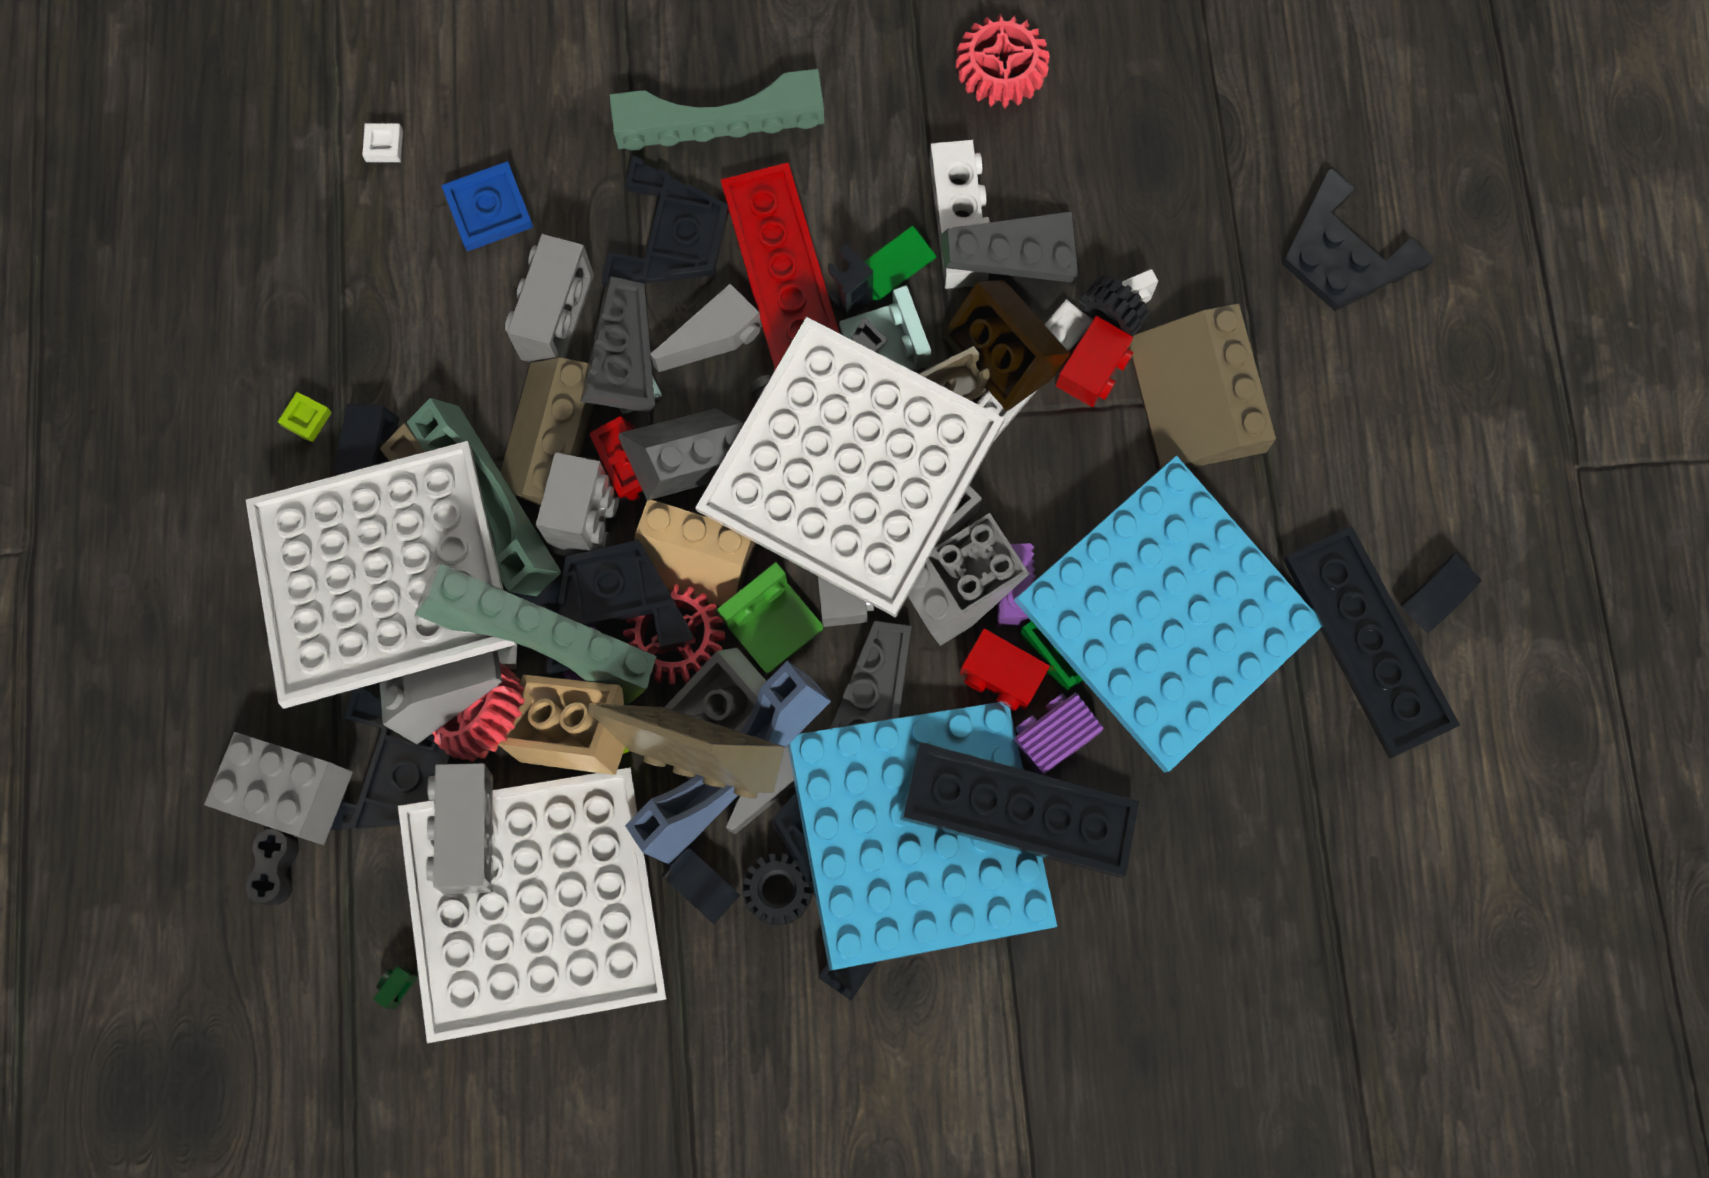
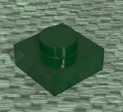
[373,966,419,1009]

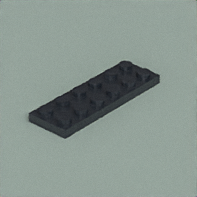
[1283,526,1461,759]
[900,742,1139,878]

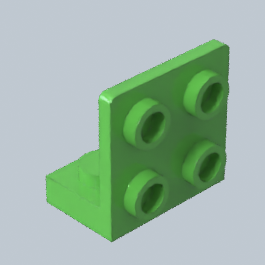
[717,563,823,674]

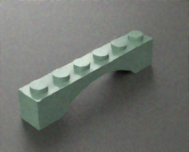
[610,69,824,150]
[407,398,562,596]
[415,564,656,704]

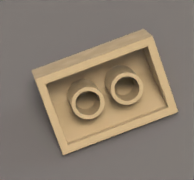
[634,500,756,607]
[498,675,625,775]

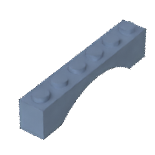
[625,661,831,865]

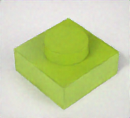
[278,392,332,443]

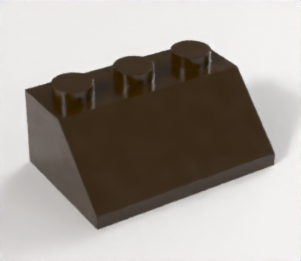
[941,280,1070,410]

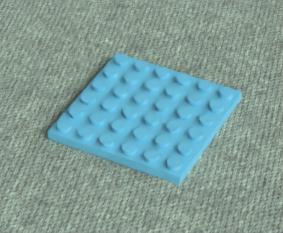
[1014,456,1321,773]
[787,702,1058,971]

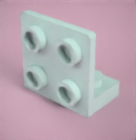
[839,286,931,371]

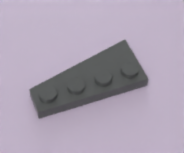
[941,212,1078,282]
[580,277,655,413]
[830,621,912,729]

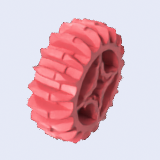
[956,14,1050,108]
[623,584,725,686]
[432,663,525,762]

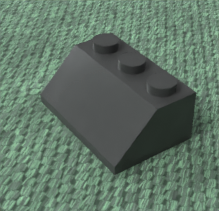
[618,408,743,501]

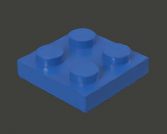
[441,161,533,252]

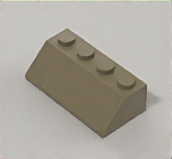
[500,357,594,509]

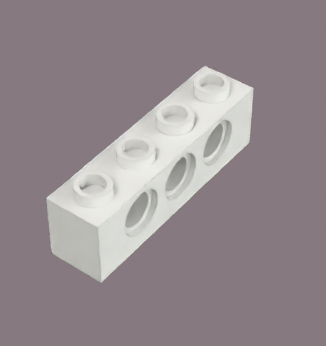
[929,140,990,289]

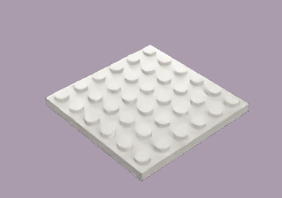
[695,317,1004,617]
[246,441,516,709]
[398,768,666,1043]

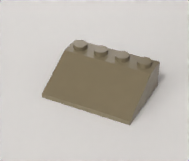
[1129,303,1276,469]
[587,703,785,798]

